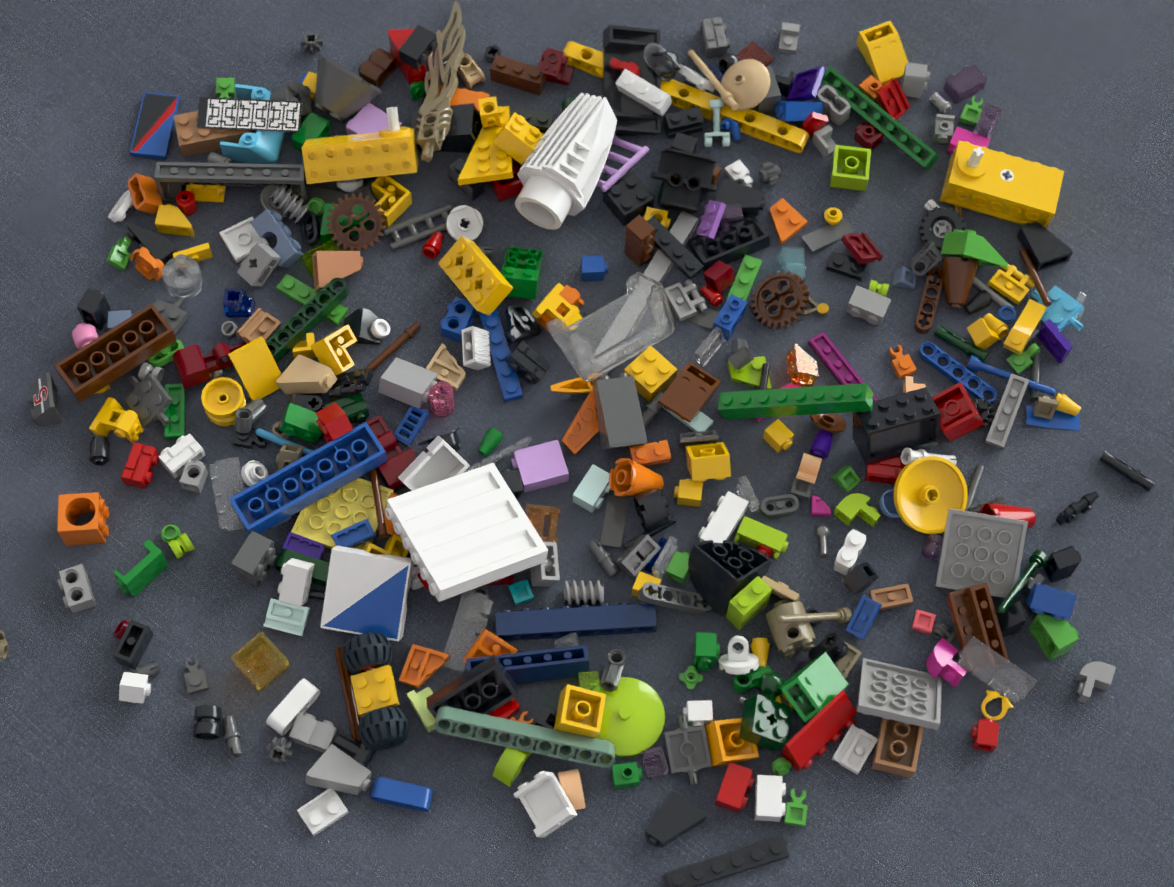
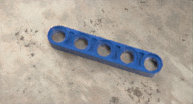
[919,342,997,404]

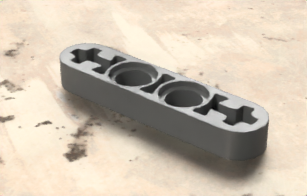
[638,583,712,615]

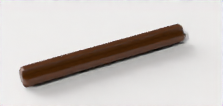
[335,646,361,743]

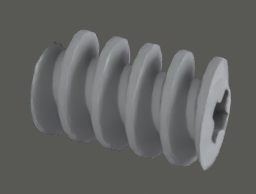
[267,184,308,224]
[564,580,604,606]

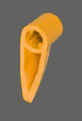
[551,375,599,394]

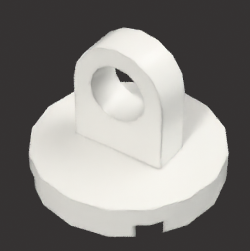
[719,636,759,675]

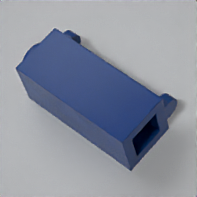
[774,101,823,121]

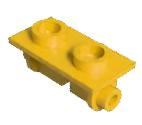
[186,183,226,202]

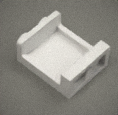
[514,771,577,837]

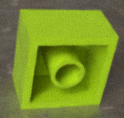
[830,145,871,191]

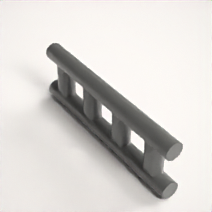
[383,204,453,251]

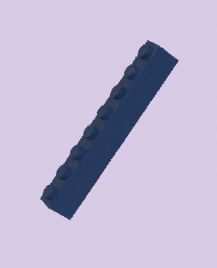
[495,601,657,641]

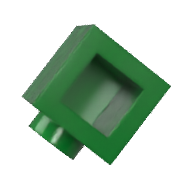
[611,762,642,790]

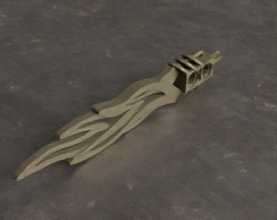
[415,1,466,162]

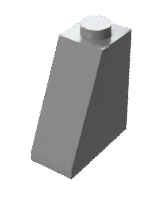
[306,744,372,795]

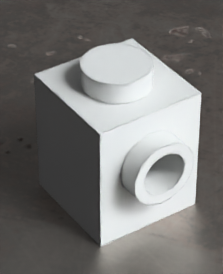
[119,672,151,704]
[683,700,713,727]

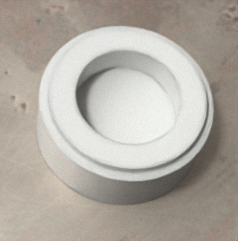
[371,319,390,339]

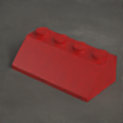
[781,690,857,772]

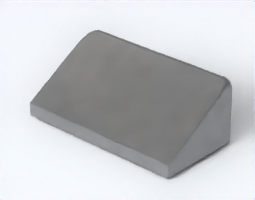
[678,430,719,447]

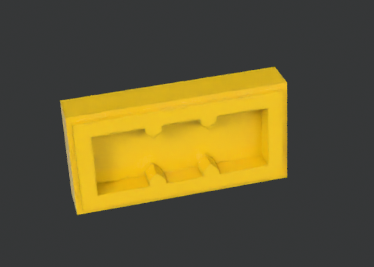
[173,243,213,268]

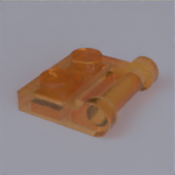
[525,504,561,543]

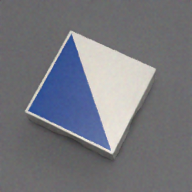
[320,545,414,642]

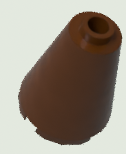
[941,257,979,309]

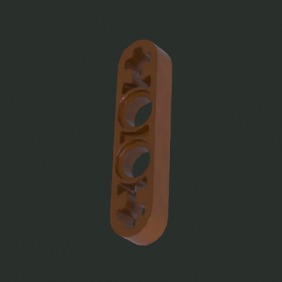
[914,268,944,334]

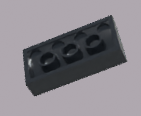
[688,214,770,272]

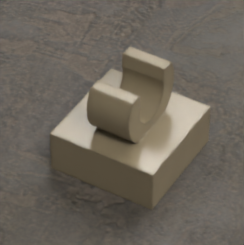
[1032,395,1058,419]

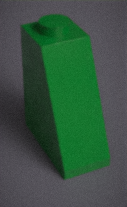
[320,203,373,244]

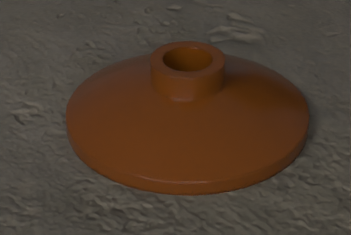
[810,413,846,433]

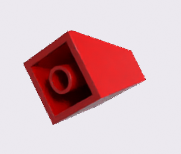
[388,29,426,85]

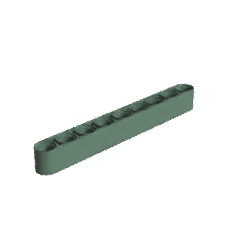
[435,706,615,768]

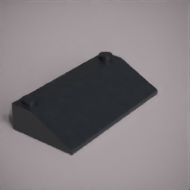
[603,25,661,136]

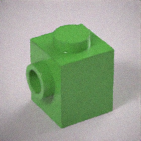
[666,551,690,585]

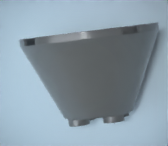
[314,54,383,122]

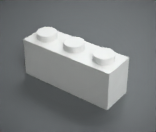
[615,69,672,117]
[698,491,749,543]

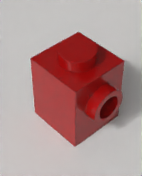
[971,718,999,752]

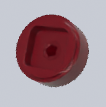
[114,620,130,640]

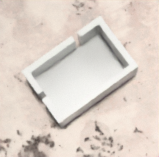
[398,436,470,491]

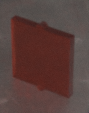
[737,42,774,67]

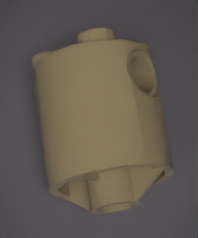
[765,599,817,658]

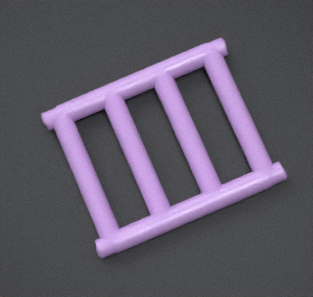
[596,134,649,192]

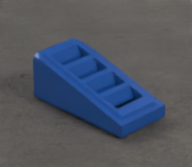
[394,406,429,447]

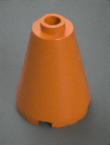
[609,458,664,497]

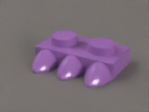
[695,200,726,239]

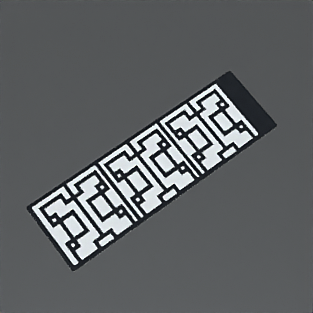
[197,97,302,132]

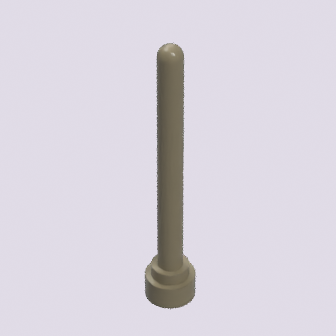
[777,607,852,623]

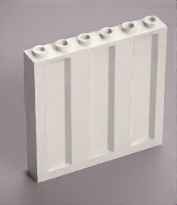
[385,463,548,602]

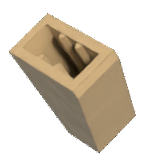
[276,354,338,394]

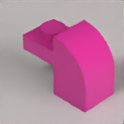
[926,638,967,687]

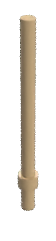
[688,50,739,110]

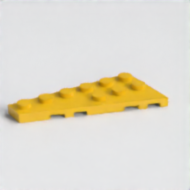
[458,106,513,185]

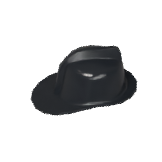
[643,43,681,81]
[418,428,461,451]

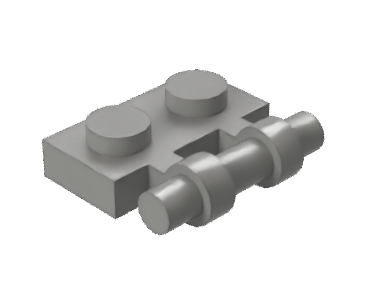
[663,279,708,322]

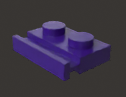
[1037,319,1073,364]

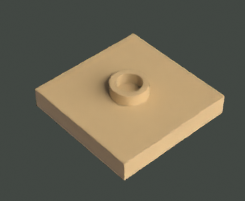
[762,576,799,602]

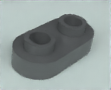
[760,494,799,518]

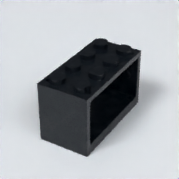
[852,387,941,465]

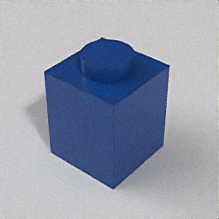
[581,256,608,282]

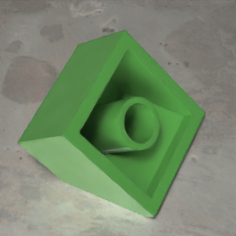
[1028,614,1079,661]

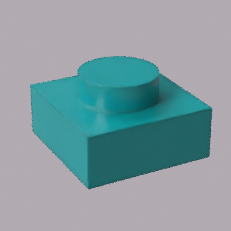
[508,580,534,606]

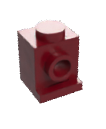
[854,122,884,151]

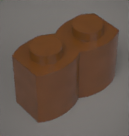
[358,48,398,88]

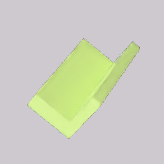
[407,687,435,733]

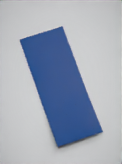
[1026,405,1080,431]

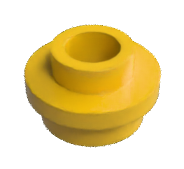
[824,208,842,225]

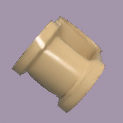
[457,53,485,89]

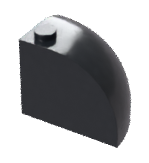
[688,540,773,615]

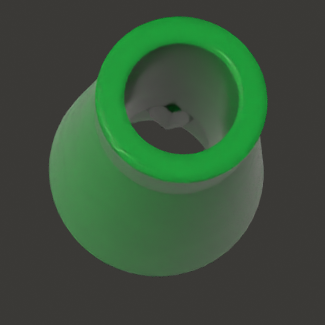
[478,427,504,457]

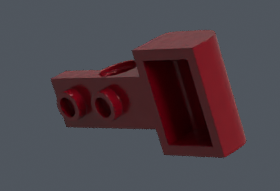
[172,342,248,389]
[367,415,417,492]

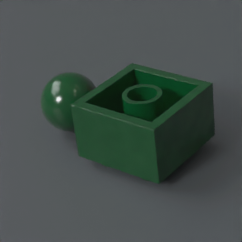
[739,672,792,751]

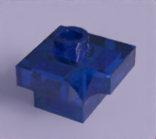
[223,289,256,317]

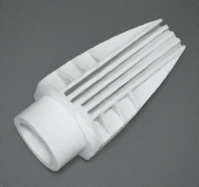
[515,93,617,230]

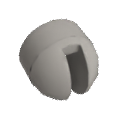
[221,321,238,337]

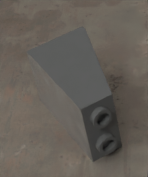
[592,373,647,450]

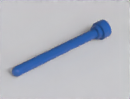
[967,355,1056,396]

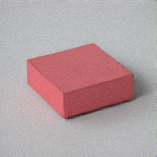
[911,609,936,635]

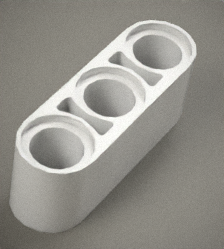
[266,678,320,736]

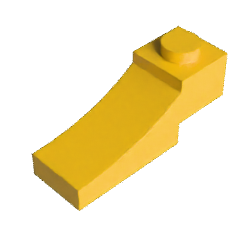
[1003,299,1047,355]

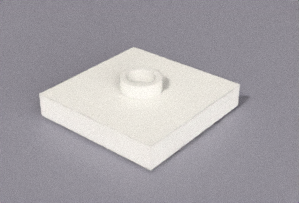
[219,217,269,263]

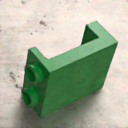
[113,539,169,598]

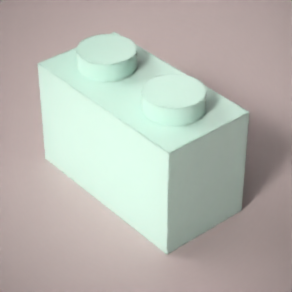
[573,464,611,513]

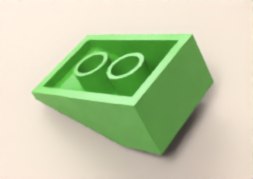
[941,229,1008,267]

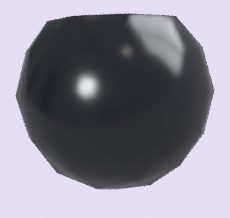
[718,53,740,74]

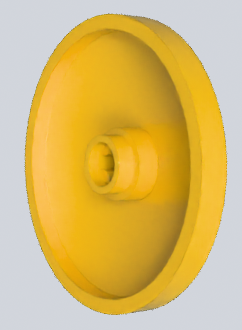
[894,456,968,534]

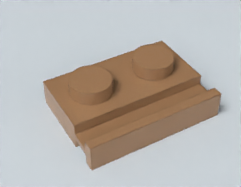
[236,307,281,343]

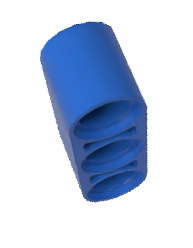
[370,777,433,812]

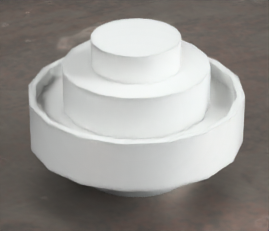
[337,178,363,192]
[241,460,269,487]

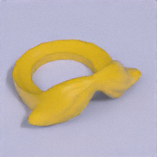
[981,690,1013,721]

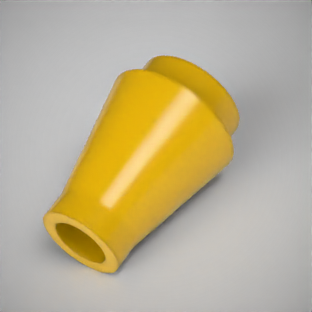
[983,313,1009,340]
[1054,393,1081,417]
[750,638,770,668]

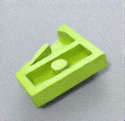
[728,356,772,389]

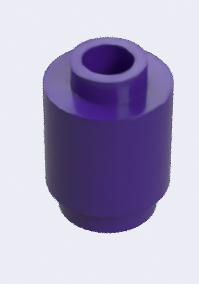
[810,430,833,459]

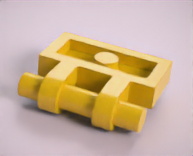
[988,264,1035,305]

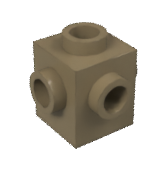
[276,444,303,471]

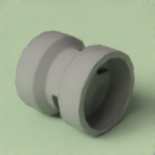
[138,363,164,383]

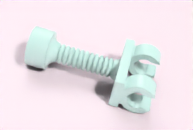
[704,99,730,147]

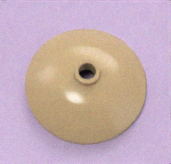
[721,59,771,111]

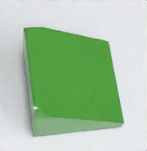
[831,466,861,493]

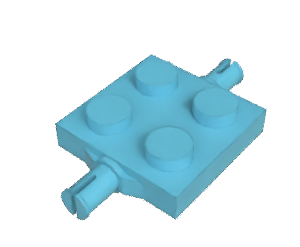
[1031,285,1084,332]

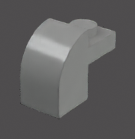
[778,22,800,55]
[1075,661,1116,703]

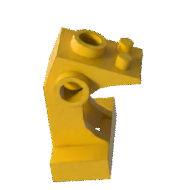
[531,283,582,331]
[89,397,144,444]

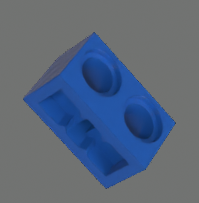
[712,294,747,341]
[439,297,476,343]

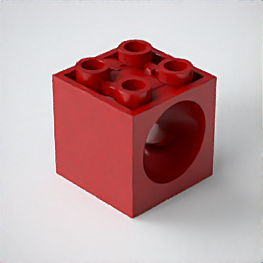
[932,382,984,442]

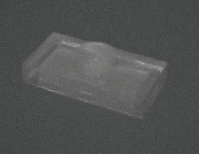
[694,326,725,367]

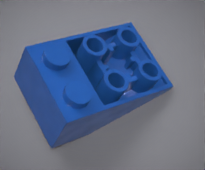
[1025,582,1077,621]

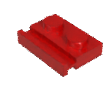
[874,78,911,120]

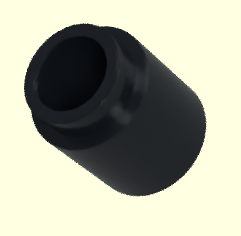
[89,436,110,466]

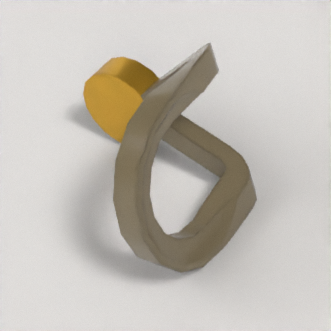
[802,290,829,316]

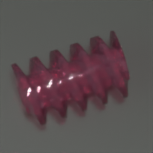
[429,381,455,417]

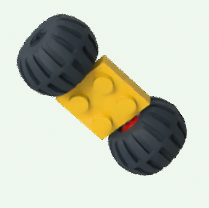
[342,632,409,750]

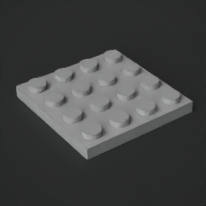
[935,508,1028,598]
[857,658,942,730]

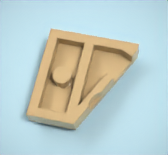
[426,344,466,391]

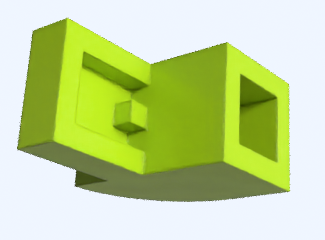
[833,493,881,528]
[493,747,532,787]

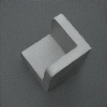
[812,125,836,158]

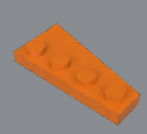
[561,374,603,455]

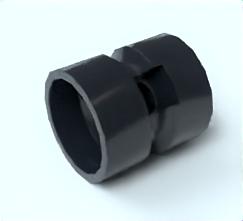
[193,705,222,740]

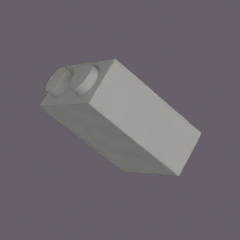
[378,357,438,409]

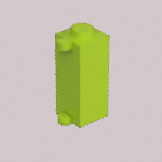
[734,516,789,560]

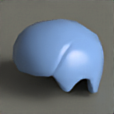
[879,489,899,518]

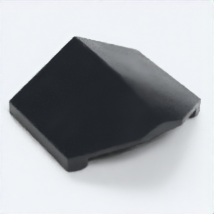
[344,308,380,345]

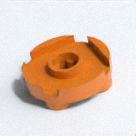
[130,247,165,282]

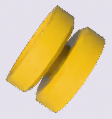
[201,377,247,426]

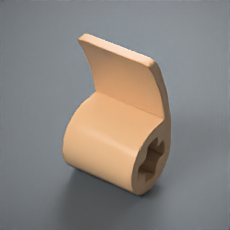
[796,453,822,484]
[558,768,586,810]

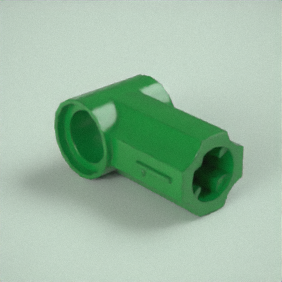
[732,665,772,694]

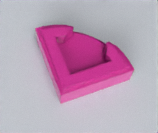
[811,495,831,517]

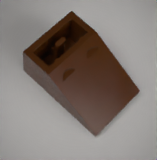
[658,362,721,423]

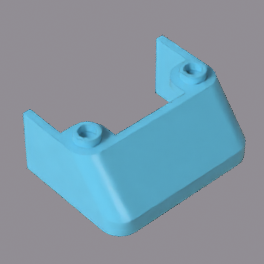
[220,84,286,164]

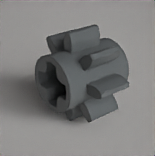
[300,32,323,55]
[759,162,781,185]
[266,737,294,763]

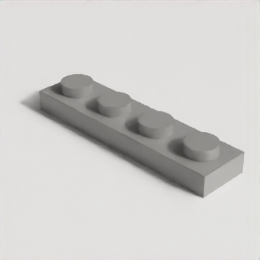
[985,373,1029,449]

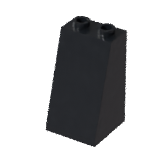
[409,103,483,153]

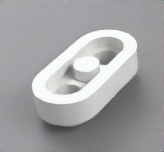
[108,190,134,223]

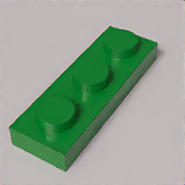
[165,384,186,440]

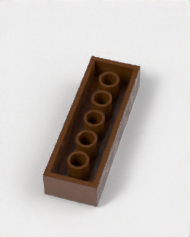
[54,304,177,403]

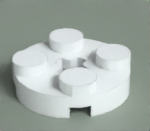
[446,205,483,241]

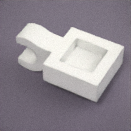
[724,159,753,188]

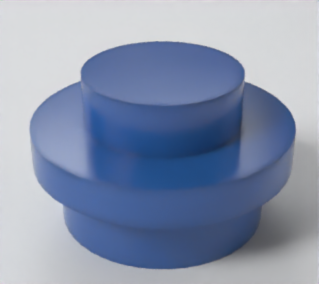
[997,306,1016,324]

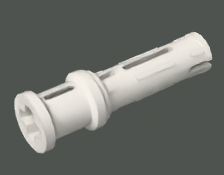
[901,448,957,465]

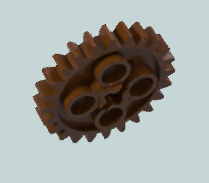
[326,192,386,251]
[750,270,810,330]

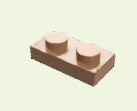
[869,583,913,611]

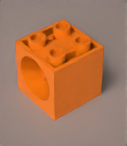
[57,492,109,546]

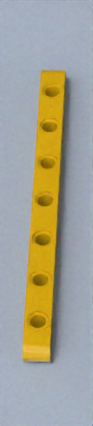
[563,41,809,153]

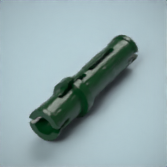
[934,325,989,363]

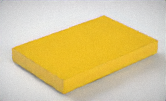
[228,336,282,401]

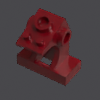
[538,47,574,86]

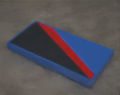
[130,92,180,160]

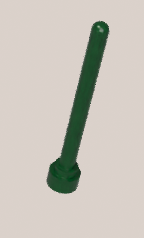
[998,550,1047,614]

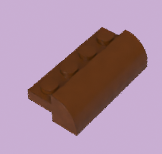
[945,583,1009,672]

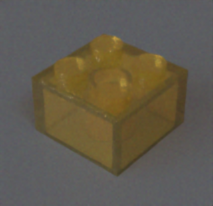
[230,631,290,693]

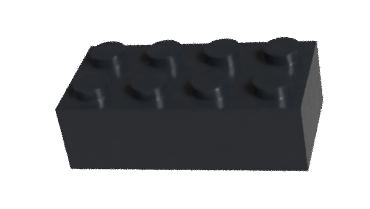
[426,655,518,739]

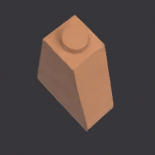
[312,251,363,291]

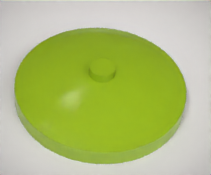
[594,677,665,758]

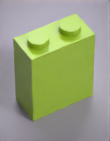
[726,576,772,631]

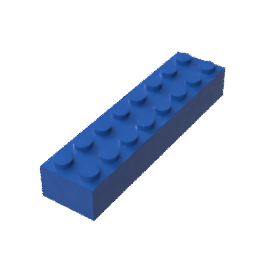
[229,422,387,535]

